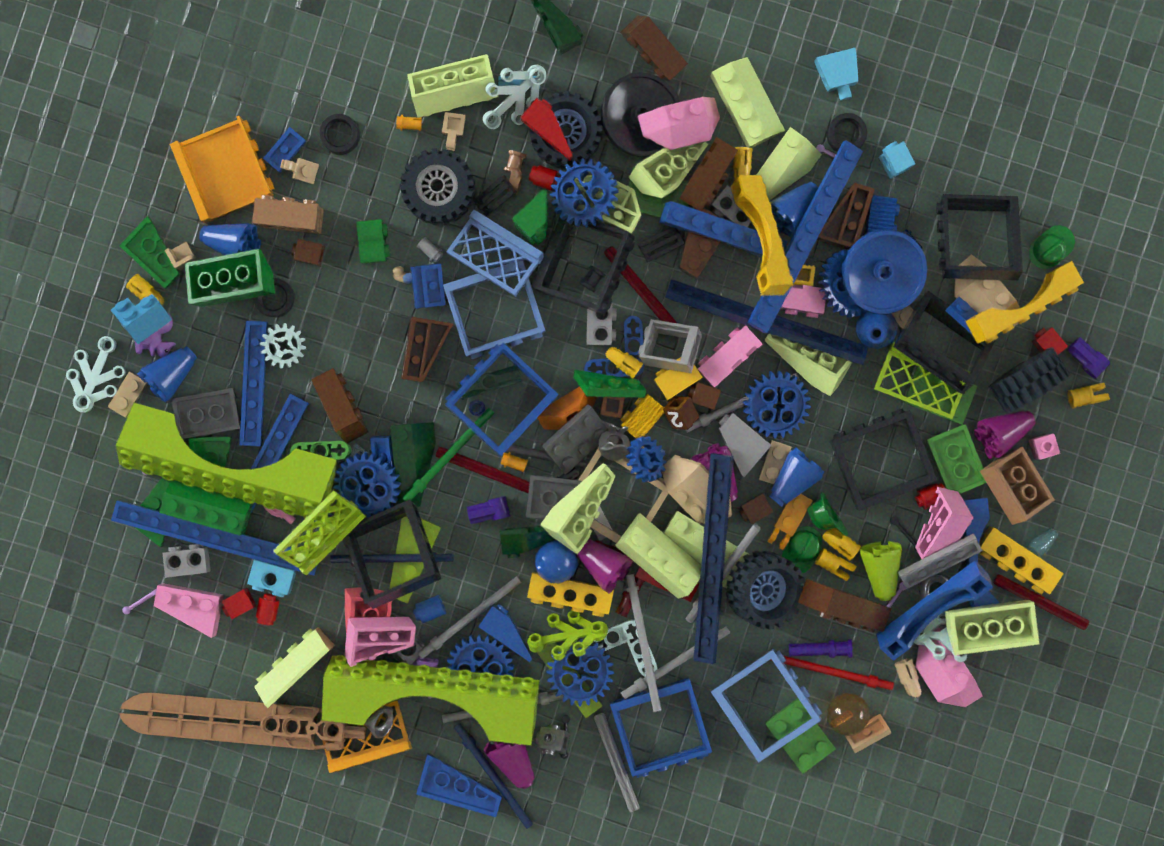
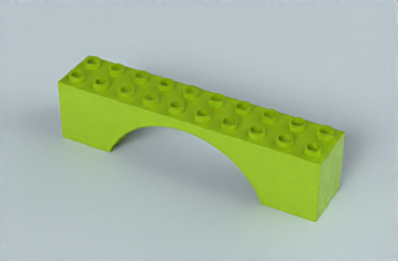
[116,403,336,521]
[322,655,540,745]

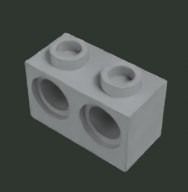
[711,185,752,227]
[587,303,617,346]
[162,544,211,578]

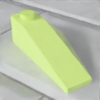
[756,127,822,201]
[629,142,708,198]
[765,333,853,396]
[541,464,615,554]

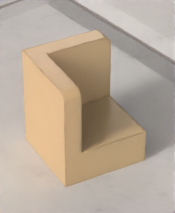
[165,242,198,270]

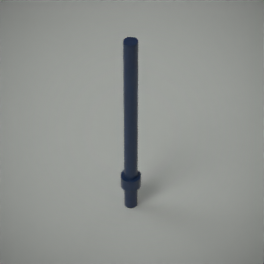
[330,552,454,563]
[454,723,533,829]

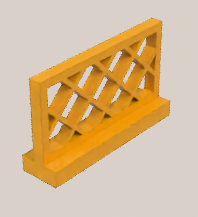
[322,700,412,773]

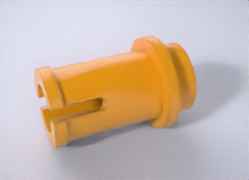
[396,114,422,131]
[500,452,528,473]

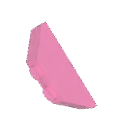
[637,97,720,150]
[915,626,983,707]

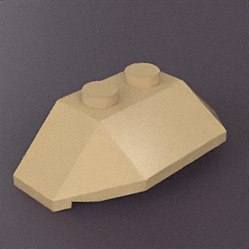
[954,254,1020,327]
[662,455,732,524]

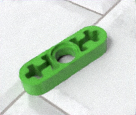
[290,441,351,461]

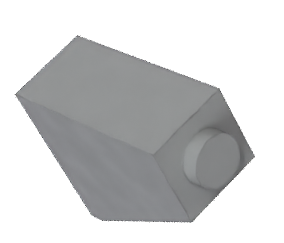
[718,413,771,477]

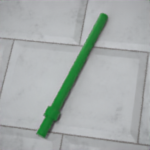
[403,408,495,501]

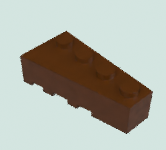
[798,579,892,633]

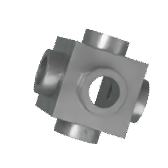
[536,724,570,756]

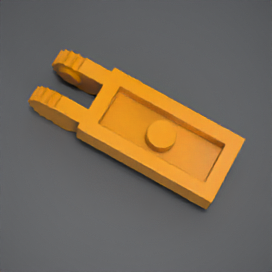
[767,494,813,550]

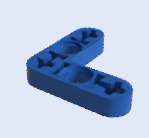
[584,316,644,377]

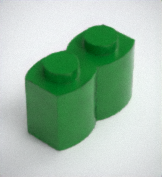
[356,219,390,264]

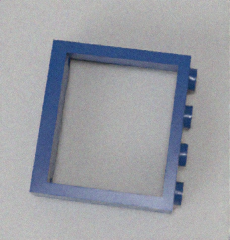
[445,343,559,457]
[610,678,712,778]

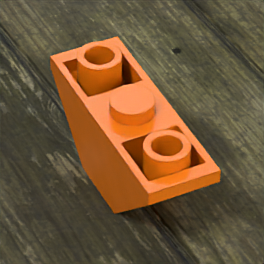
[537,386,597,430]

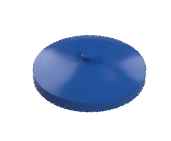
[843,229,927,314]

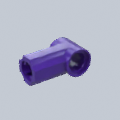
[1067,337,1110,379]
[467,496,511,524]

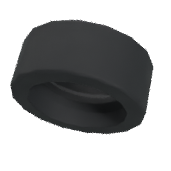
[826,113,868,152]
[319,114,360,155]
[253,278,295,318]

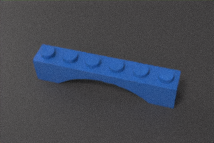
[659,201,788,258]
[961,497,999,607]
[876,561,993,661]

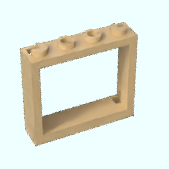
[579,447,669,543]

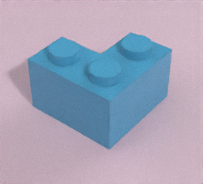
[111,294,172,344]

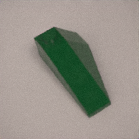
[531,0,583,55]
[390,422,436,507]
[500,526,556,558]

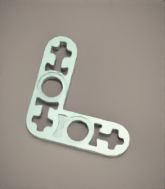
[594,619,657,677]

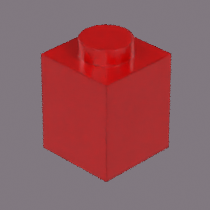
[1031,327,1068,354]
[222,588,257,620]

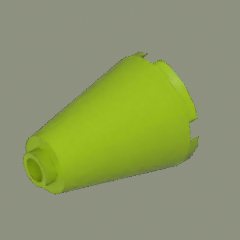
[860,541,902,601]

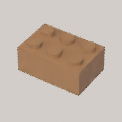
[252,195,324,234]
[980,446,1055,525]

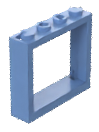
[443,260,546,359]
[711,649,822,762]

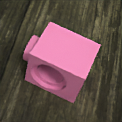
[1028,434,1060,460]

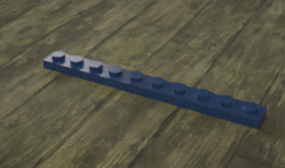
[665,279,868,365]
[693,453,733,664]

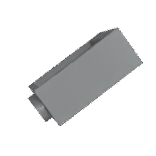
[638,319,702,373]

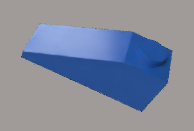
[478,604,533,662]

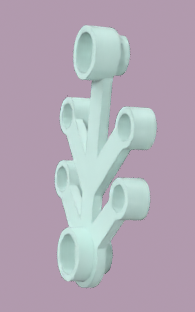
[483,65,546,129]
[66,336,126,412]
[914,612,967,662]

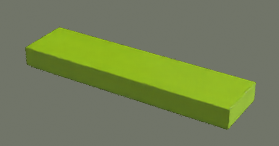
[537,642,603,718]

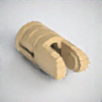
[894,658,922,698]

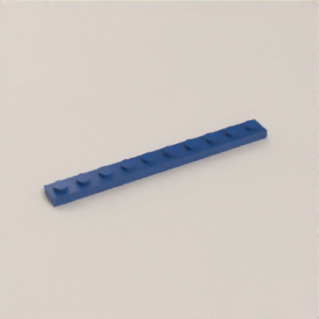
[747,140,863,333]
[111,500,318,576]

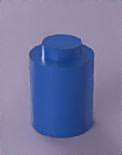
[413,595,446,623]

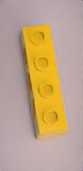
[979,526,1064,595]
[527,572,614,617]

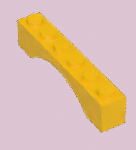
[731,175,793,296]
[965,261,1084,343]

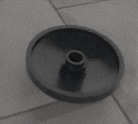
[601,72,680,157]

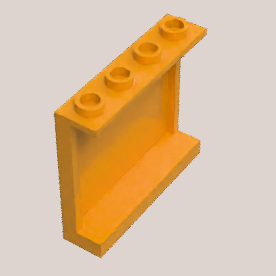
[170,116,275,223]

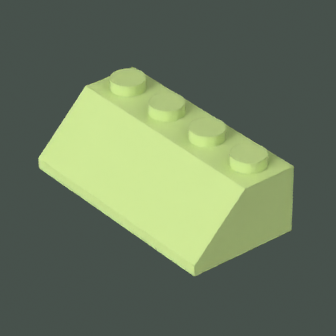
[407,54,498,118]
[710,57,785,148]
[663,510,749,588]
[615,513,701,599]
[945,600,1039,655]
[254,628,335,708]

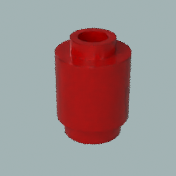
[529,165,561,191]
[915,483,945,510]
[256,593,280,625]

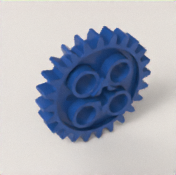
[550,159,619,228]
[818,249,868,318]
[743,370,811,439]
[333,452,401,518]
[447,634,514,676]
[546,638,614,707]

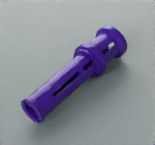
[788,639,853,658]

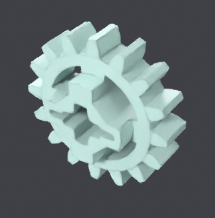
[260,323,306,369]

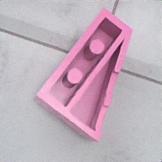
[780,285,826,318]
[697,326,762,388]
[915,487,973,559]
[154,583,224,638]
[344,617,416,667]

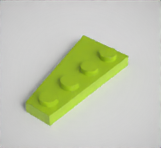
[390,516,441,604]

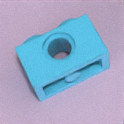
[879,141,915,179]
[247,560,297,597]

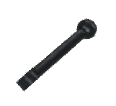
[890,517,917,551]
[560,715,570,759]

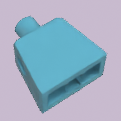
[814,48,858,101]

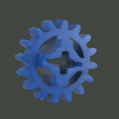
[626,436,667,482]

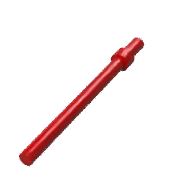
[770,656,894,690]

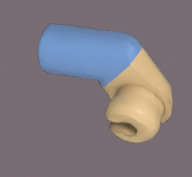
[393,266,412,284]

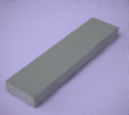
[898,533,982,589]

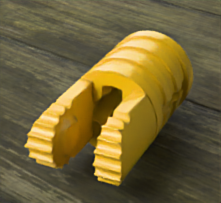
[733,147,753,181]
[126,274,165,305]
[605,347,644,379]
[1067,382,1110,408]
[822,528,861,561]
[815,548,857,581]

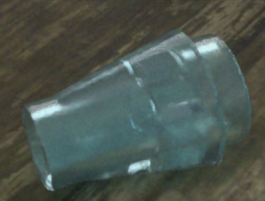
[1028,528,1059,558]

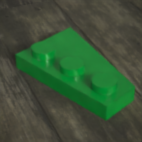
[573,369,646,398]

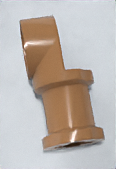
[503,150,527,194]

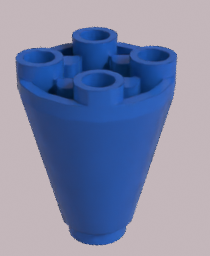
[770,182,818,237]
[199,223,261,255]
[856,311,898,349]
[137,346,197,402]
[769,447,824,507]

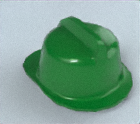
[1029,225,1075,269]
[807,492,848,536]
[782,526,823,574]

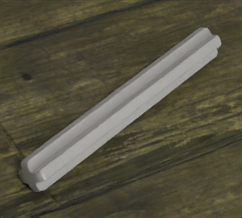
[594,713,639,812]

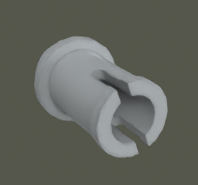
[417,237,444,263]

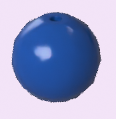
[535,541,578,584]

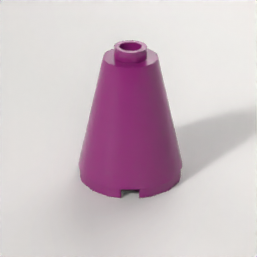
[484,741,535,789]

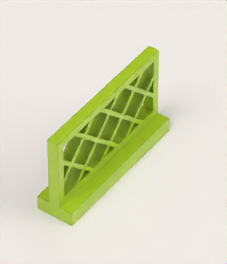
[874,342,970,419]
[273,491,366,576]

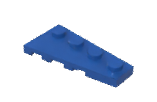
[416,753,502,817]

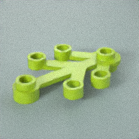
[527,610,608,660]

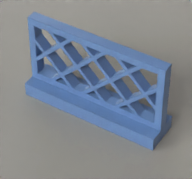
[447,210,544,297]

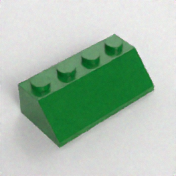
[512,189,549,246]
[185,249,275,307]
[159,480,253,536]

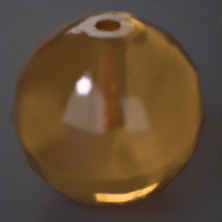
[827,693,870,736]

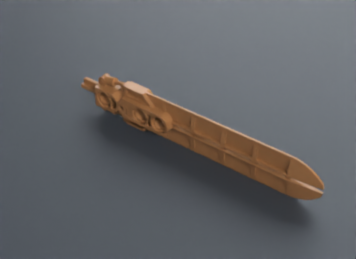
[120,693,367,751]

